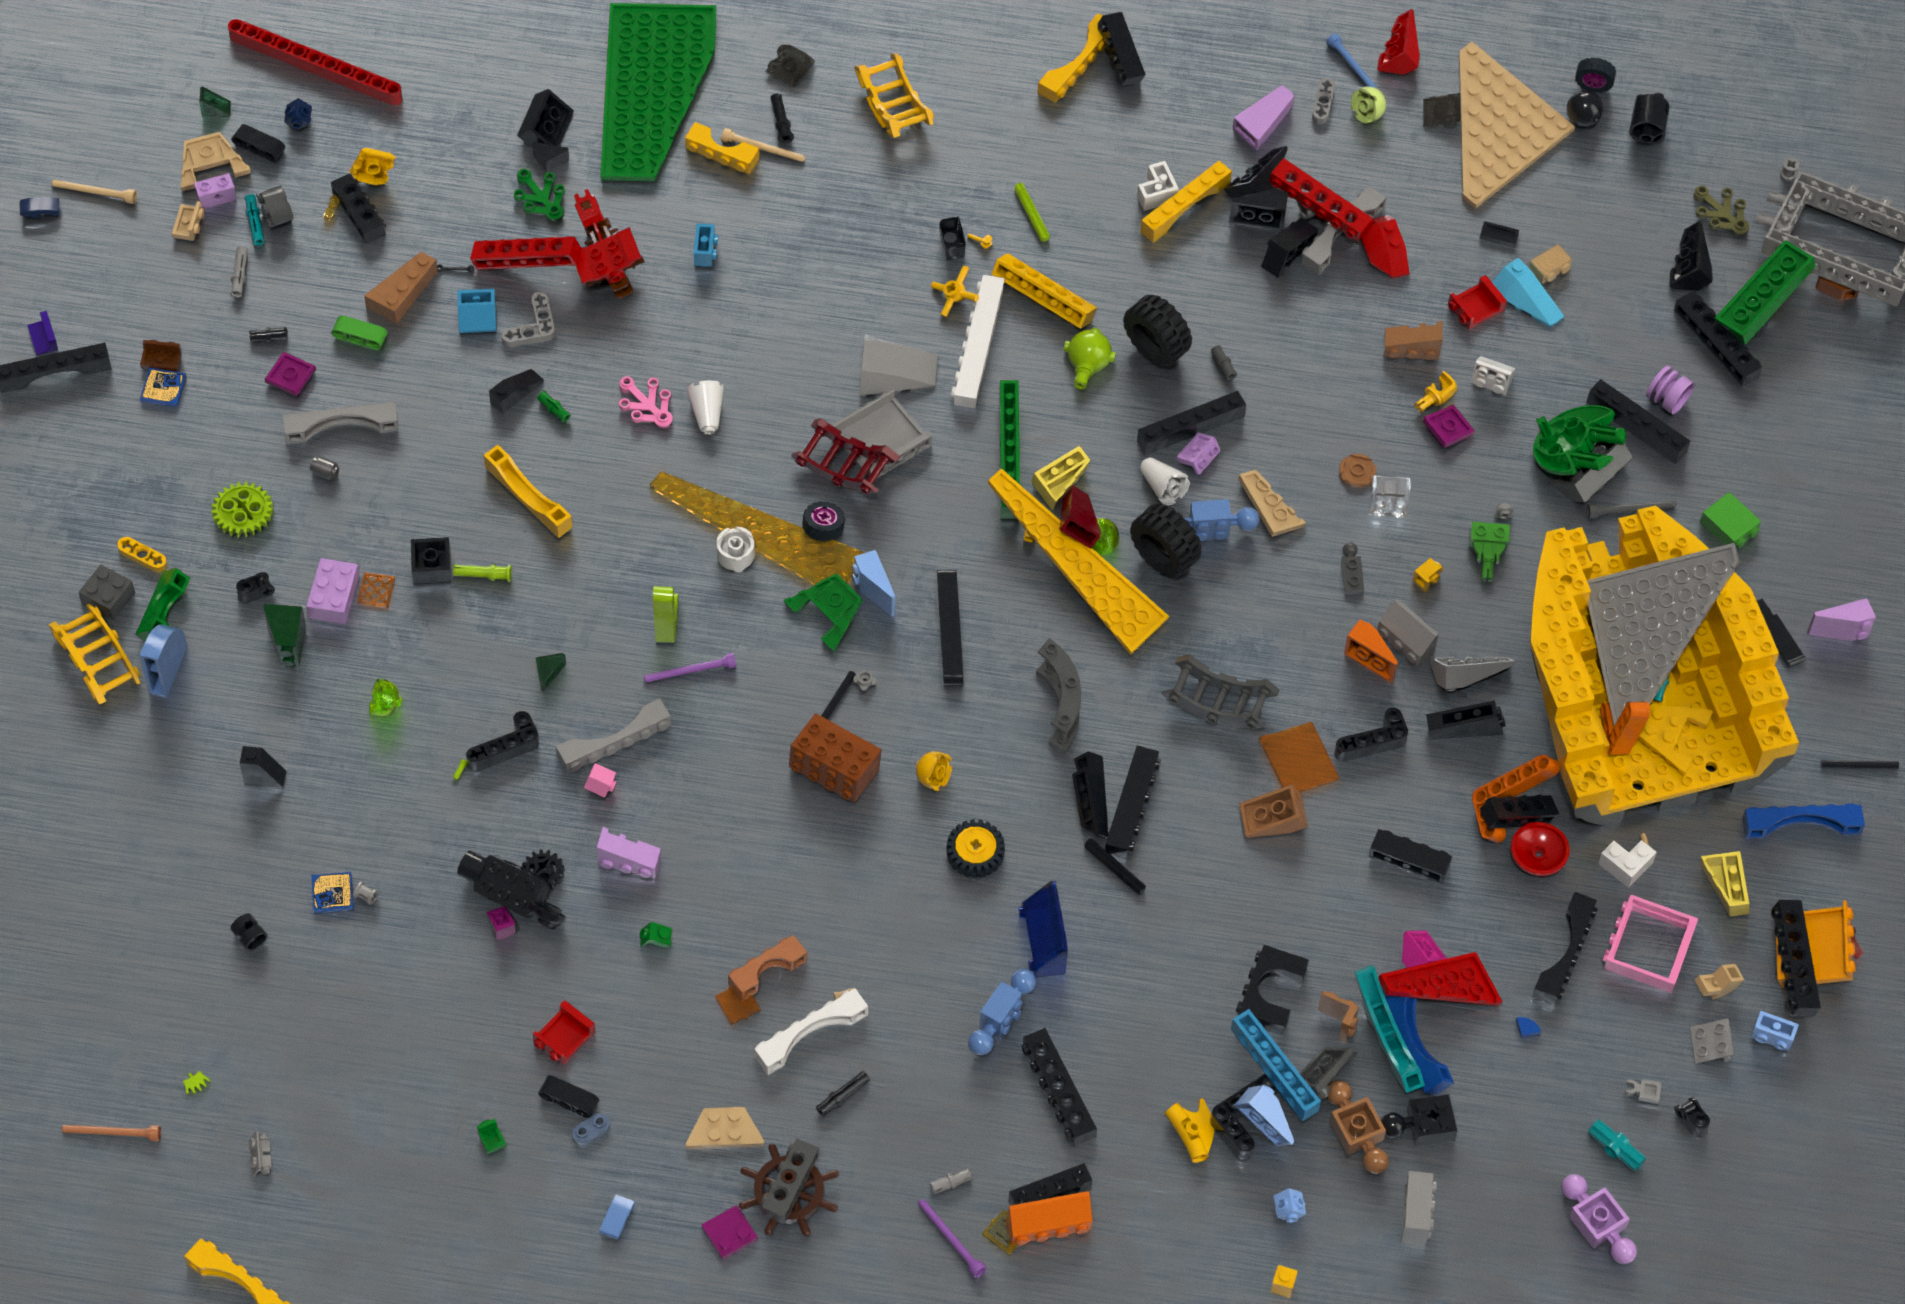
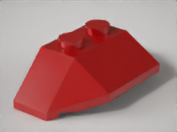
[1361,215,1410,279]

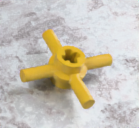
[931,265,979,318]

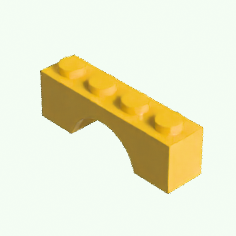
[685,122,759,175]

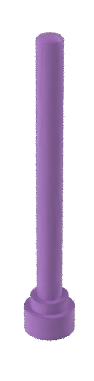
[644,652,736,683]
[918,1199,987,1278]

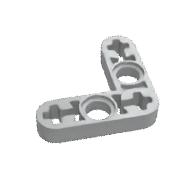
[502,292,555,347]

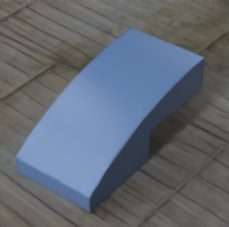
[599,1195,635,1239]

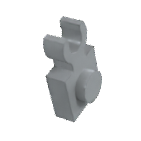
[1624,1079,1661,1104]

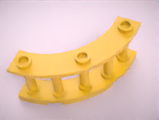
[854,53,934,138]
[48,604,141,705]

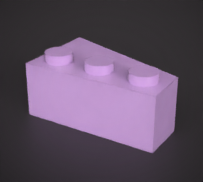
[597,827,661,878]

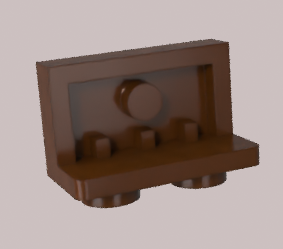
[140,340,182,372]

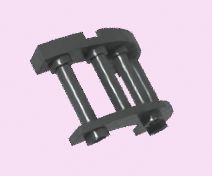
[1036,638,1081,755]
[1161,654,1280,730]

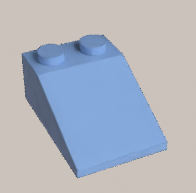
[852,550,895,617]
[1234,1085,1294,1147]

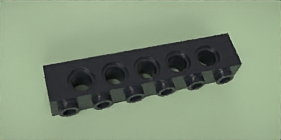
[1674,290,1763,387]
[1771,900,1821,1017]
[1021,1028,1097,1146]

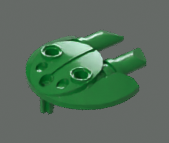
[1533,405,1626,475]

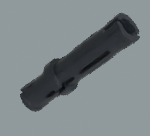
[816,1071,870,1116]

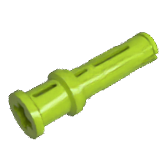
[453,564,512,582]

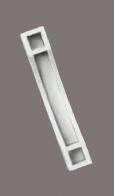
[754,989,869,1075]

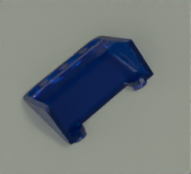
[1018,880,1068,978]

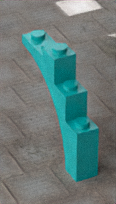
[1354,965,1425,1093]

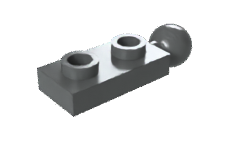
[1341,542,1364,594]

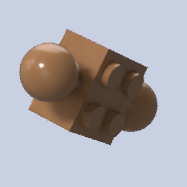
[1327,1080,1389,1174]

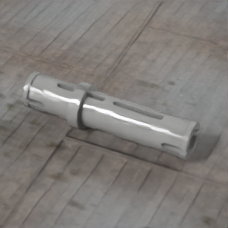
[230,246,248,298]

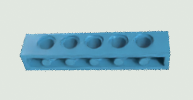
[1231,1009,1321,1122]

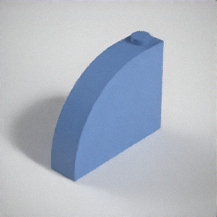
[140,624,187,698]

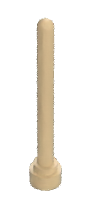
[721,127,805,162]
[51,180,137,204]

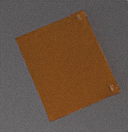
[1259,721,1340,793]

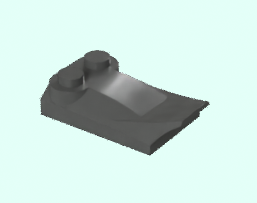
[1300,1047,1357,1100]

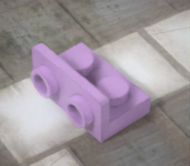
[1176,432,1220,475]

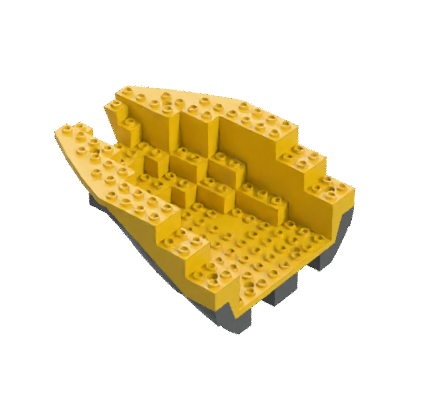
[1530,505,1799,825]

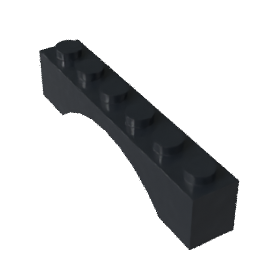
[0,342,112,394]
[1532,892,1598,1006]

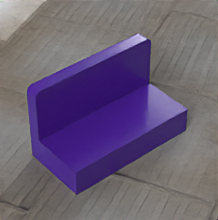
[28,311,58,356]

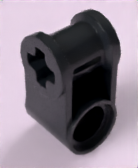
[236,572,275,603]
[1674,1097,1710,1137]

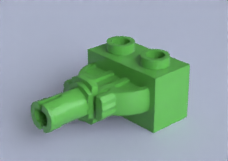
[1469,522,1510,581]

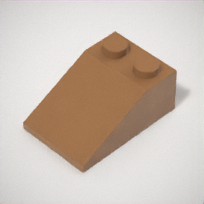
[1239,784,1308,838]

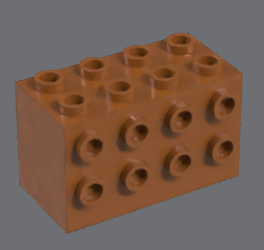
[789,713,882,803]

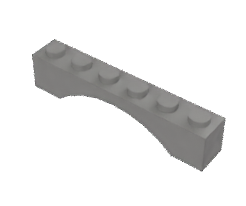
[1301,186,1386,276]
[283,402,399,444]
[556,698,671,773]

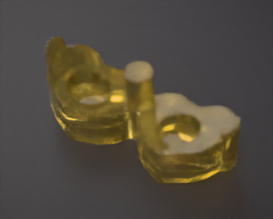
[323,194,339,221]

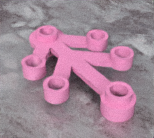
[619,376,673,429]

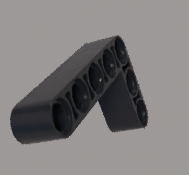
[1210,1074,1279,1160]

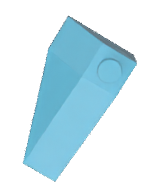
[1492,258,1564,327]

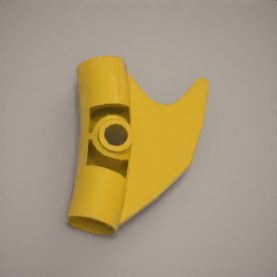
[1164,1098,1214,1163]

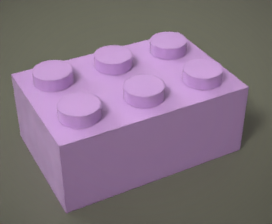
[306,558,360,624]

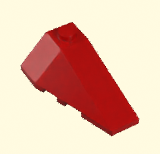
[1377,9,1420,75]

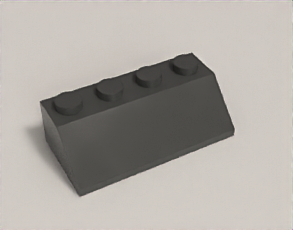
[1551,442,1633,503]

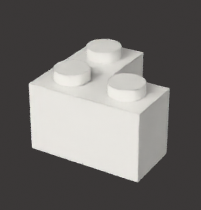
[1137,161,1179,211]
[1598,840,1657,888]

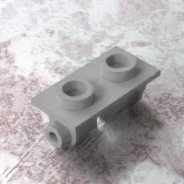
[248,1131,272,1177]

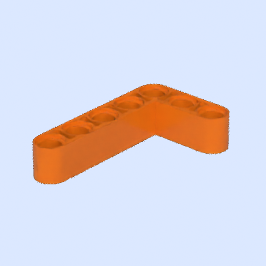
[1601,701,1650,755]
[1472,754,1560,843]

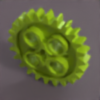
[211,481,274,538]

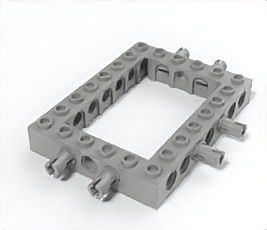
[1755,171,1905,307]

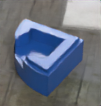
[1516,1017,1541,1038]

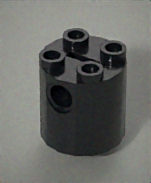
[1629,93,1670,144]

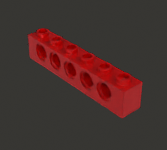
[1269,158,1373,242]
[470,236,581,270]

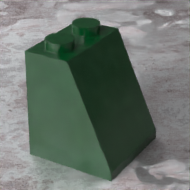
[263,604,306,667]

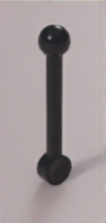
[437,264,474,272]

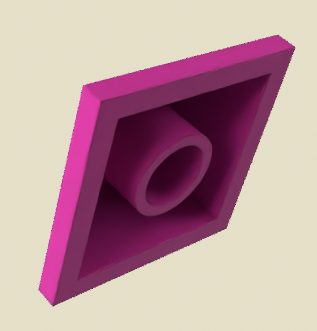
[1402,930,1447,968]

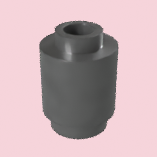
[310,457,339,480]

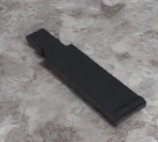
[1756,598,1806,667]

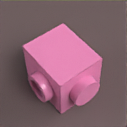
[584,763,617,798]

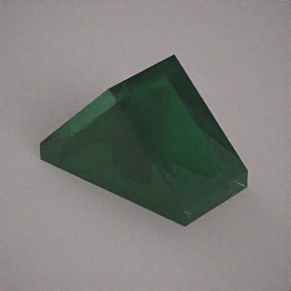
[199,86,231,118]
[535,653,566,692]

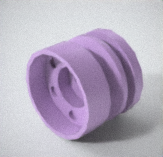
[1646,365,1695,415]

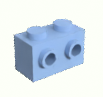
[1751,1011,1799,1051]

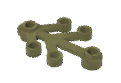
[1693,185,1749,236]

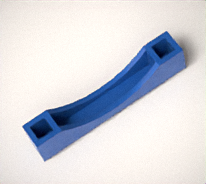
[1742,803,1865,839]
[1382,988,1454,1095]

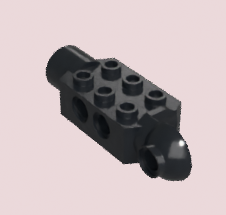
[457,850,566,928]

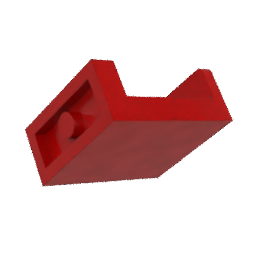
[1448,275,1507,329]
[532,1000,596,1065]

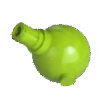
[1064,328,1116,390]

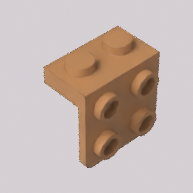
[1318,991,1359,1043]

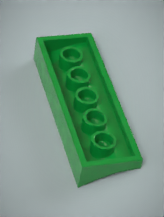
[1715,240,1816,345]

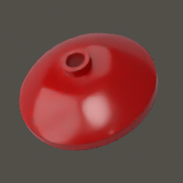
[1511,822,1570,876]

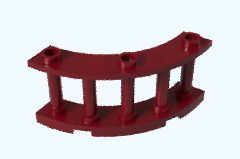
[791,418,900,495]

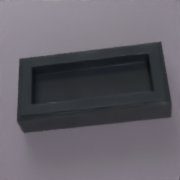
[1479,221,1519,248]

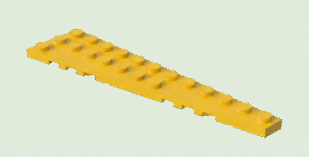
[988,469,1169,655]

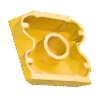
[349,148,396,185]

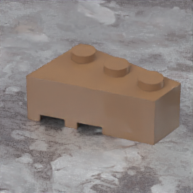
[1383,321,1443,360]

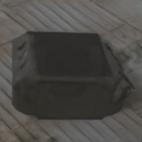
[765,44,815,87]
[1423,92,1461,129]

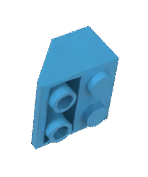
[457,289,496,333]

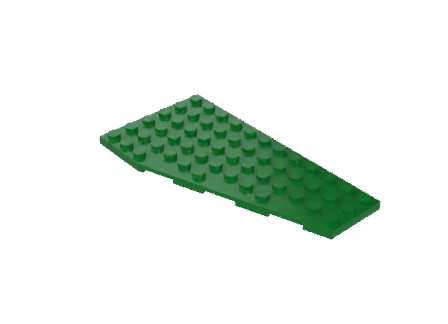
[600,3,717,181]

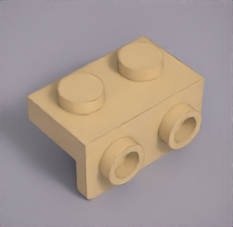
[172,201,205,241]

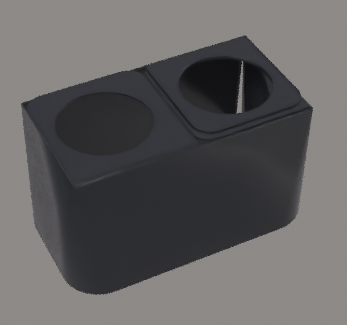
[939,217,966,260]

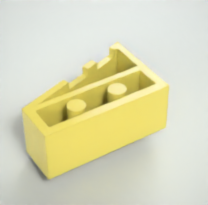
[1031,446,1090,511]
[1701,851,1749,917]

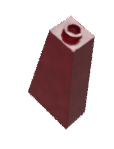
[1059,486,1102,549]

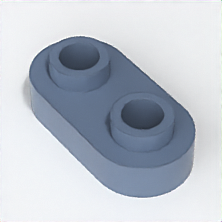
[572,1114,610,1146]

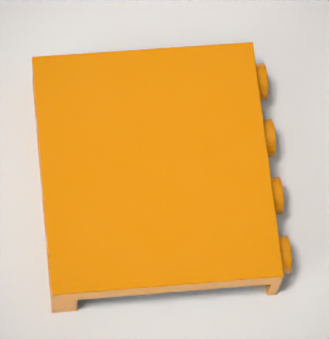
[1776,900,1856,988]

